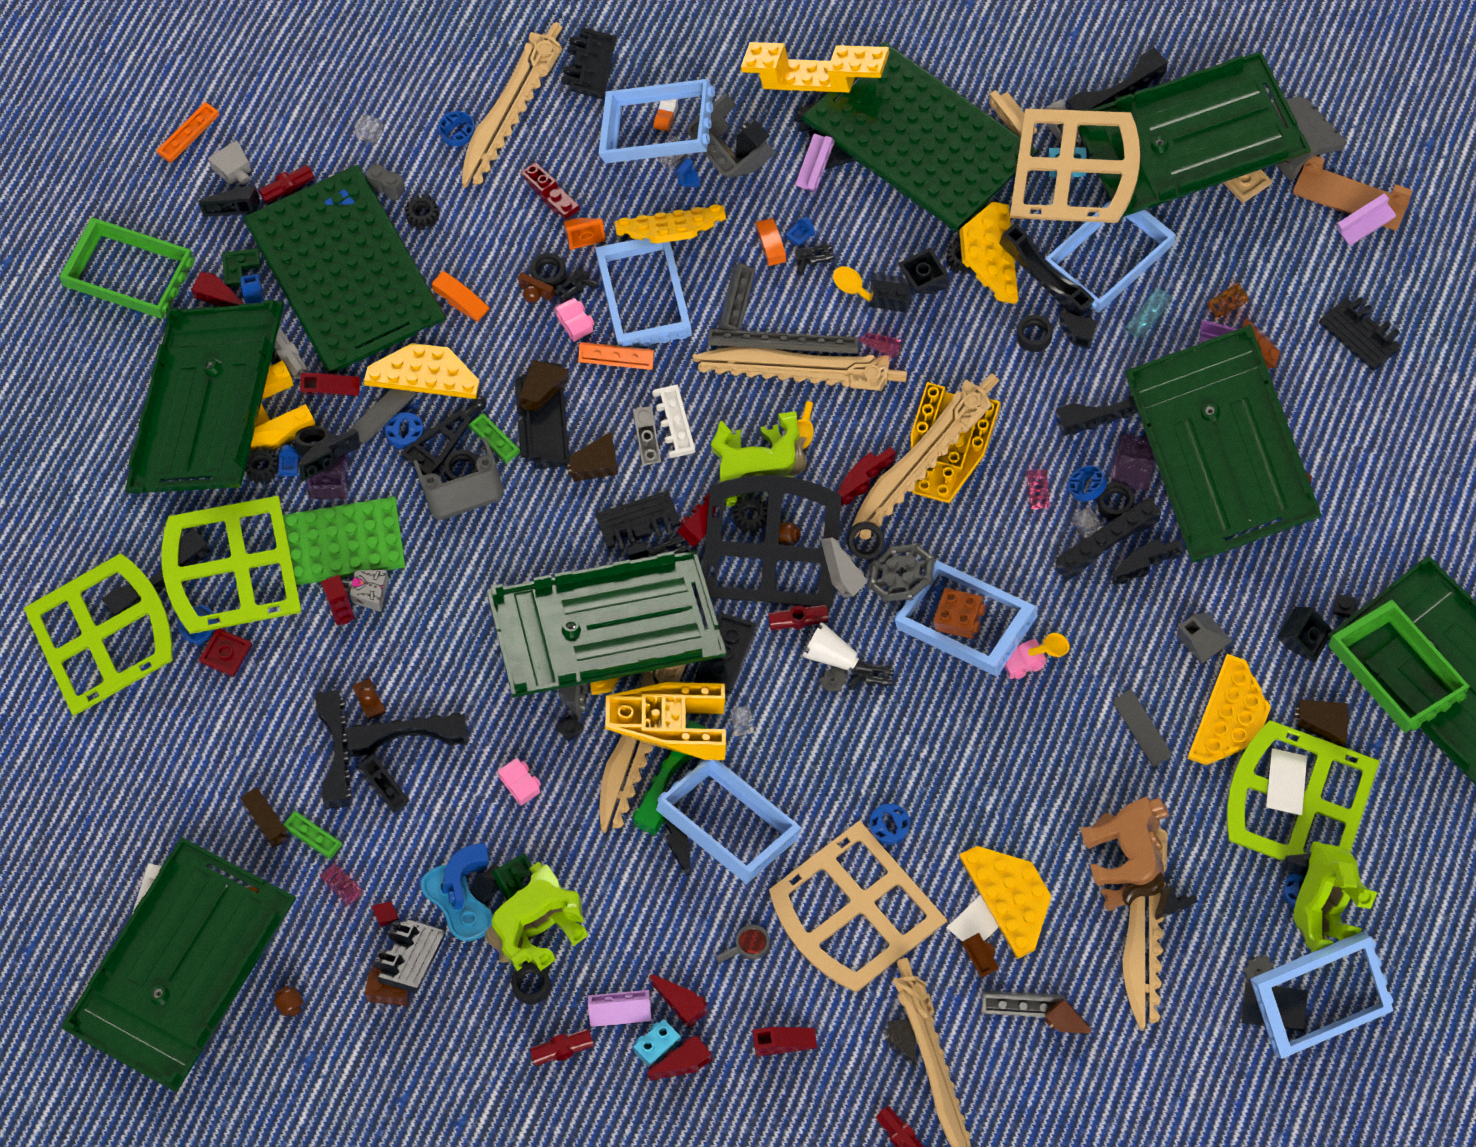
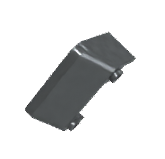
[687,93,776,178]
[413,437,504,520]

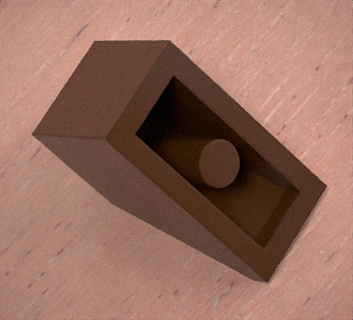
[1045,997,1092,1034]

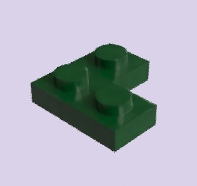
[222,248,261,288]
[491,853,532,900]

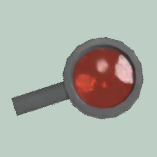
[715,925,770,964]

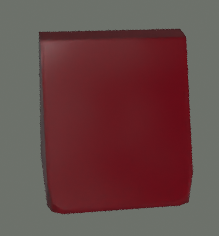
[371,901,399,928]

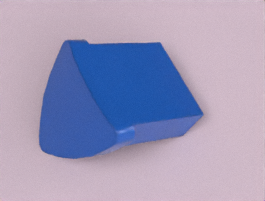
[676,158,700,187]
[785,217,815,248]
[278,445,301,477]

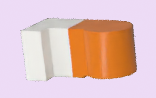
[654,99,678,132]

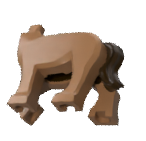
[1080,796,1169,912]

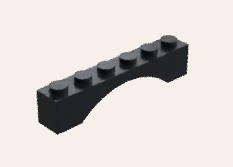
[1066,47,1168,111]
[999,223,1095,317]
[1055,396,1139,437]
[1055,497,1161,582]
[101,529,210,617]
[315,690,352,809]
[347,713,469,757]

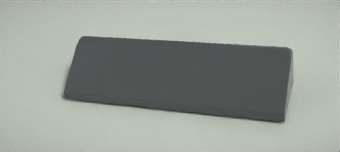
[718,262,755,331]
[348,389,416,445]
[1113,689,1171,767]
[981,990,1065,1017]

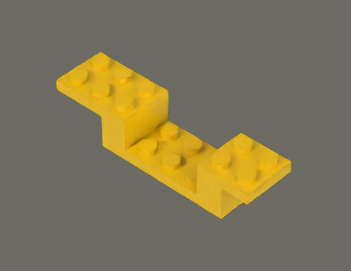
[741,42,889,93]

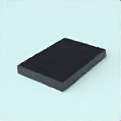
[1241,982,1308,1032]

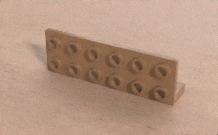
[1293,156,1413,231]

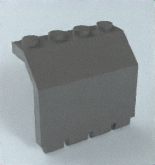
[1272,96,1347,180]

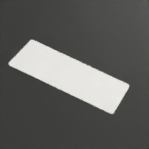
[1266,749,1307,815]

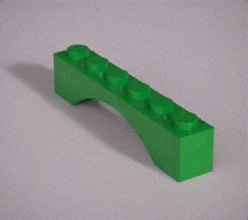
[632,720,708,836]

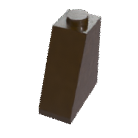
[519,360,569,411]
[567,432,618,482]
[1294,700,1348,748]
[240,787,289,848]

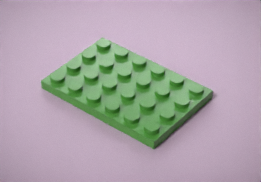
[283,497,405,586]

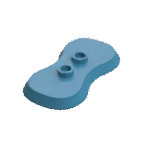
[421,865,493,941]

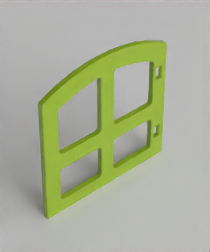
[161,496,302,634]
[24,553,173,716]
[1227,720,1379,861]

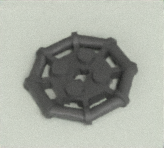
[867,542,936,603]

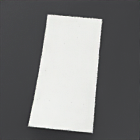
[946,895,998,941]

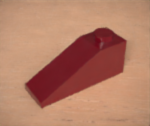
[191,272,244,307]
[649,974,708,1028]

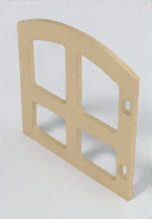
[1010,109,1140,223]
[769,820,947,993]

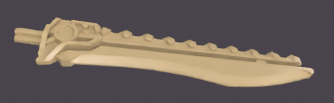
[462,22,562,188]
[693,347,907,391]
[852,374,1000,540]
[600,664,686,833]
[1122,828,1168,1031]
[893,958,971,1147]

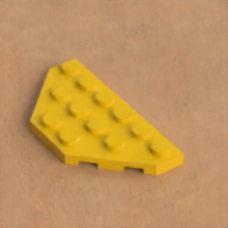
[959,202,1019,304]
[614,204,726,244]
[364,343,479,399]
[1187,654,1271,765]
[959,846,1051,959]

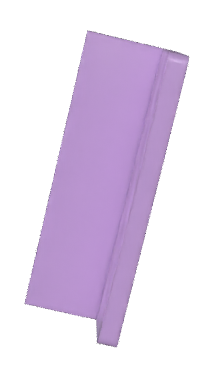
[795,134,835,193]
[1337,193,1396,246]
[588,990,652,1027]

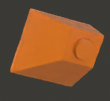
[563,218,606,250]

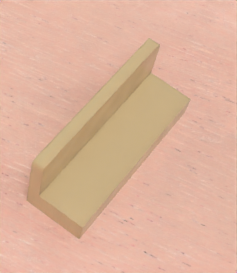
[989,90,1037,137]

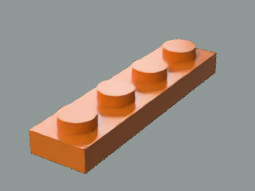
[156,102,220,163]
[578,342,655,370]

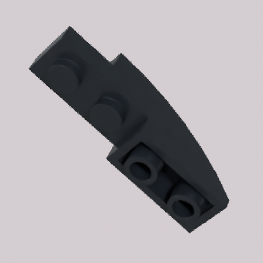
[299,429,360,481]
[1112,539,1184,585]

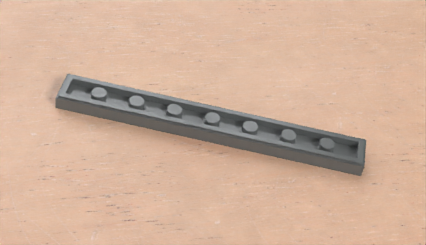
[708,329,859,354]

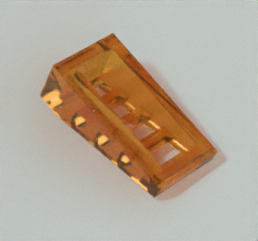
[1207,283,1249,318]

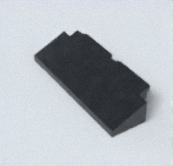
[515,362,570,469]

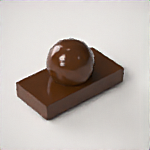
[518,273,555,303]
[352,678,386,721]
[961,933,999,978]

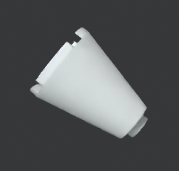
[802,622,859,670]

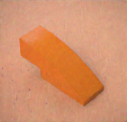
[755,218,786,266]
[432,271,489,322]

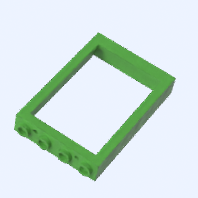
[59,217,194,319]
[1328,600,1470,733]

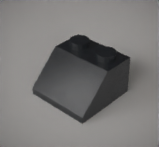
[898,247,949,295]
[869,273,911,312]
[1277,606,1333,662]

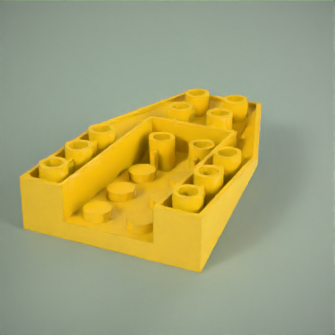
[911,382,1001,504]

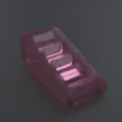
[859,333,901,358]
[1026,470,1050,509]
[320,863,363,906]

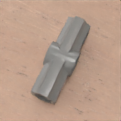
[274,328,308,379]

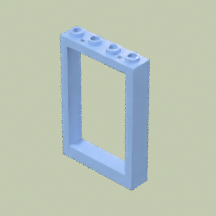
[598,79,715,163]
[1045,201,1176,313]
[595,238,692,348]
[895,560,1038,677]
[656,759,802,884]
[1250,932,1393,1059]

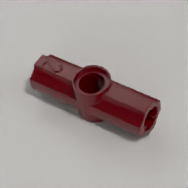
[258,165,315,204]
[768,605,829,631]
[529,1029,594,1066]
[875,1106,923,1147]

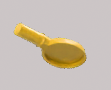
[833,266,870,302]
[797,401,814,449]
[1028,633,1070,657]

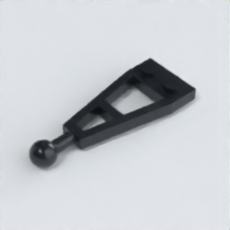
[400,396,487,475]

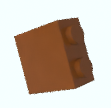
[933,588,986,639]

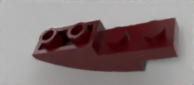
[521,162,580,220]
[838,447,895,506]

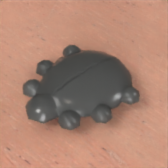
[819,667,848,692]
[1243,956,1274,979]

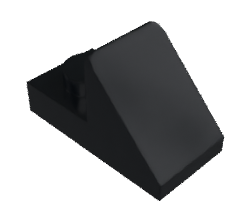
[470,863,500,905]
[1155,886,1198,920]

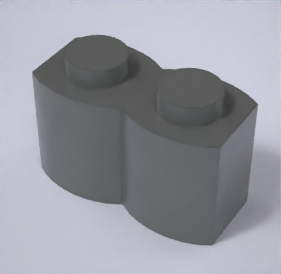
[365,164,405,200]

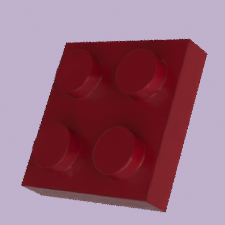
[199,629,252,677]

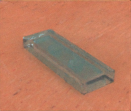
[1125,287,1173,339]

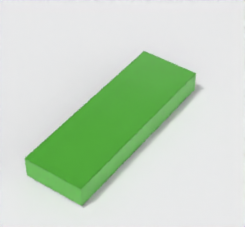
[469,413,520,464]
[283,811,342,860]

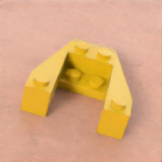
[249,360,316,455]
[605,682,726,760]

